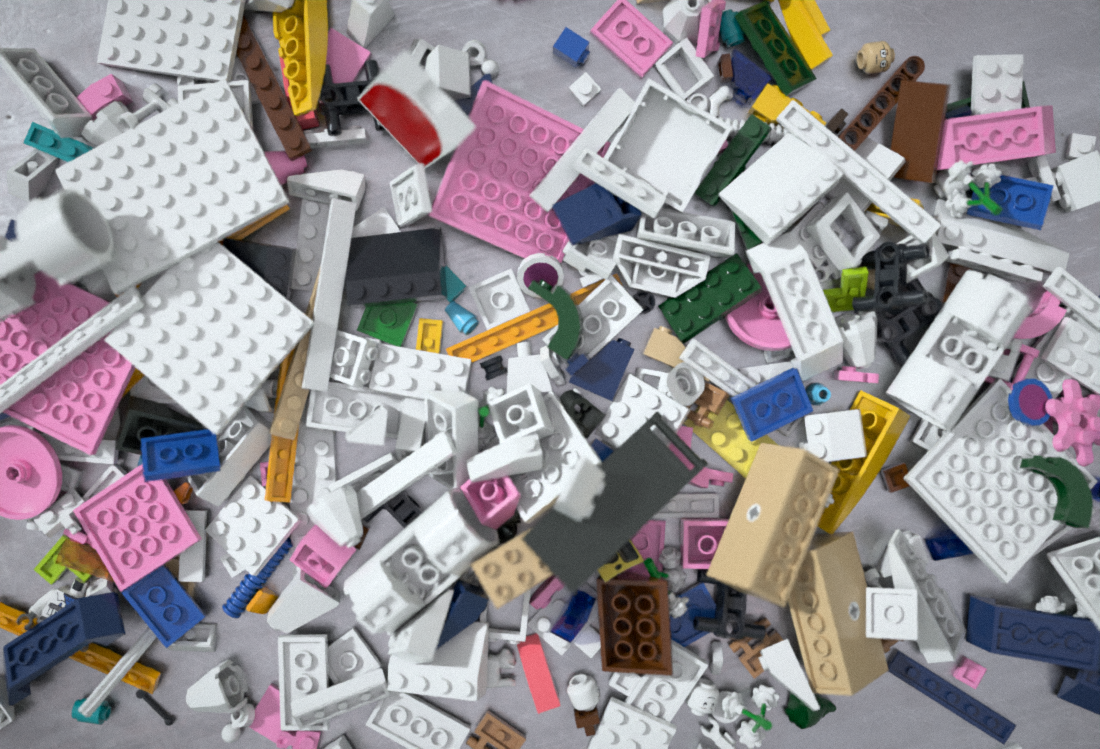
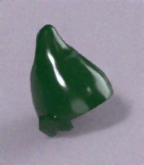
[784,693,836,729]

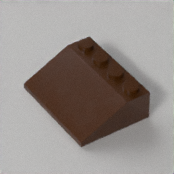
[596,571,673,676]

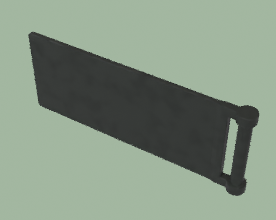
[522,411,709,594]

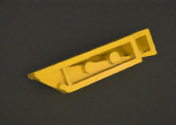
[778,0,833,70]

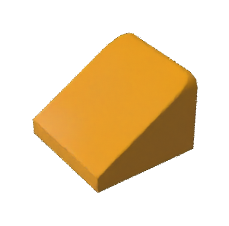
[246,586,279,614]

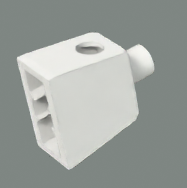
[507,342,552,393]

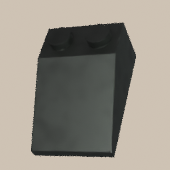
[116,396,203,455]

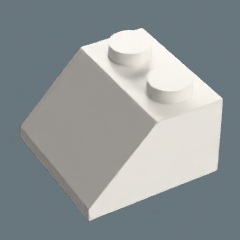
[1050,151,1100,213]
[804,409,867,462]
[553,454,605,522]

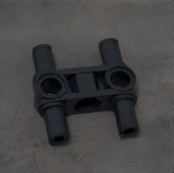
[318,60,386,136]
[852,241,930,315]
[875,278,943,366]
[363,489,424,529]
[693,569,766,640]

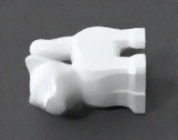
[487,649,517,688]

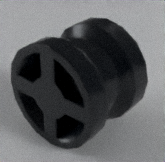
[633,290,655,314]
[480,355,508,381]

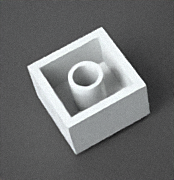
[488,383,555,444]

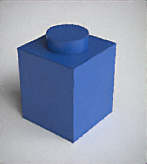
[553,27,590,68]

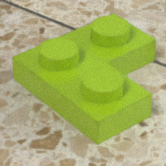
[823,267,869,312]
[33,534,103,585]

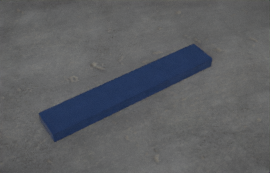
[887,649,1017,745]

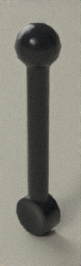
[136,689,174,726]

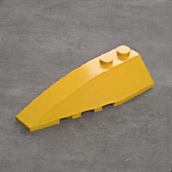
[273,0,328,116]
[817,390,911,535]

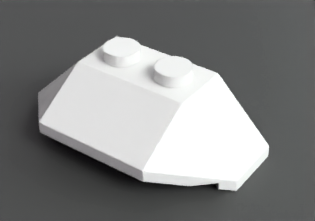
[613,234,711,298]

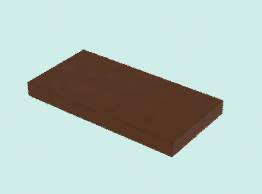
[891,80,951,183]

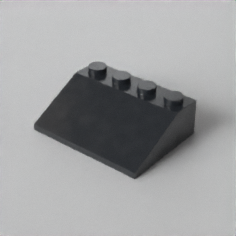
[346,227,448,308]
[223,238,296,302]

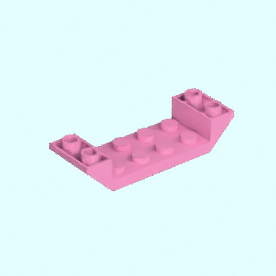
[937,105,1056,170]

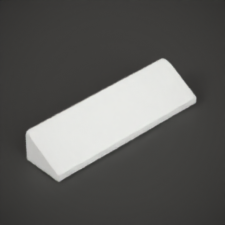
[291,668,391,730]

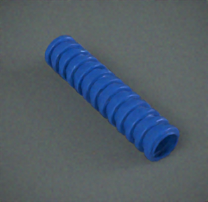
[222,537,293,618]

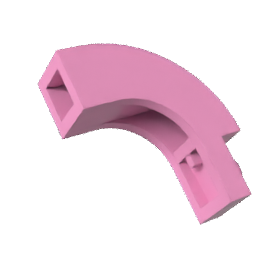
[1012,289,1067,340]
[669,426,734,488]

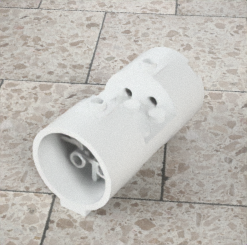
[0,189,114,322]
[886,270,1032,432]
[344,488,499,635]

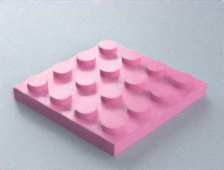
[73,464,202,591]

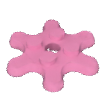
[1046,379,1100,467]

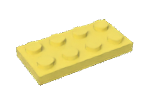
[683,400,778,479]

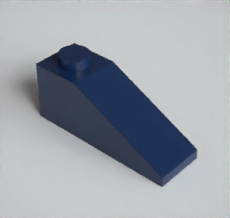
[435,579,489,651]

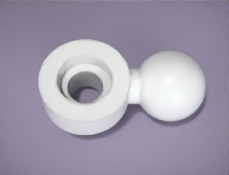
[462,40,499,78]
[221,703,255,743]

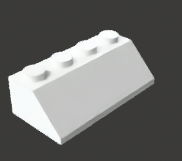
[0,48,92,138]
[636,208,735,258]
[424,391,479,491]
[185,405,272,507]

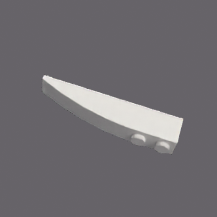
[933,199,1070,274]
[888,529,967,663]

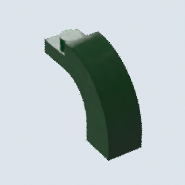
[528,279,583,360]
[1020,455,1093,529]

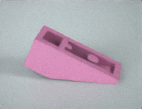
[76,74,133,122]

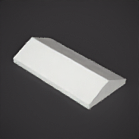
[542,275,644,367]

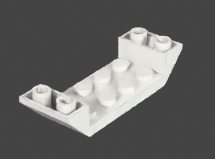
[745,232,843,381]

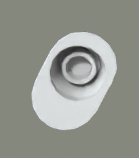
[665,362,705,406]

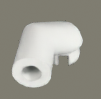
[708,86,733,118]

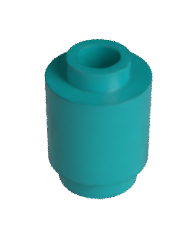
[719,9,745,48]
[72,698,111,725]

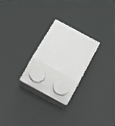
[388,589,454,664]

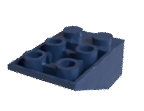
[552,183,642,246]

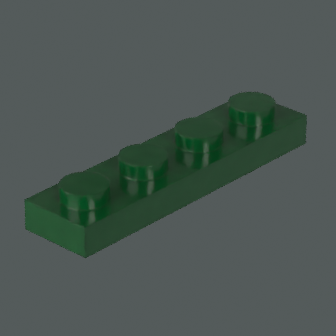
[694,114,772,207]

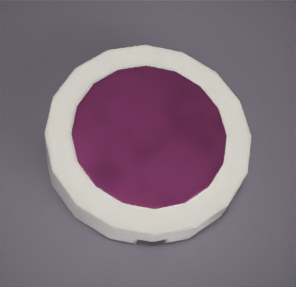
[517,253,564,298]

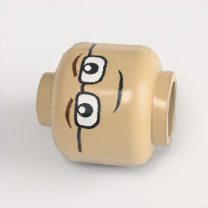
[857,41,895,74]

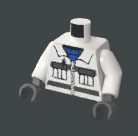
[17,577,89,652]

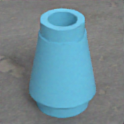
[444,301,479,335]
[806,382,831,406]

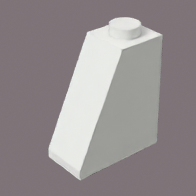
[346,0,395,48]
[395,397,426,463]
[267,569,340,634]

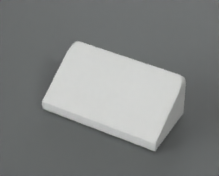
[167,624,217,652]

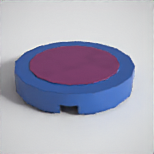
[1008,378,1052,426]

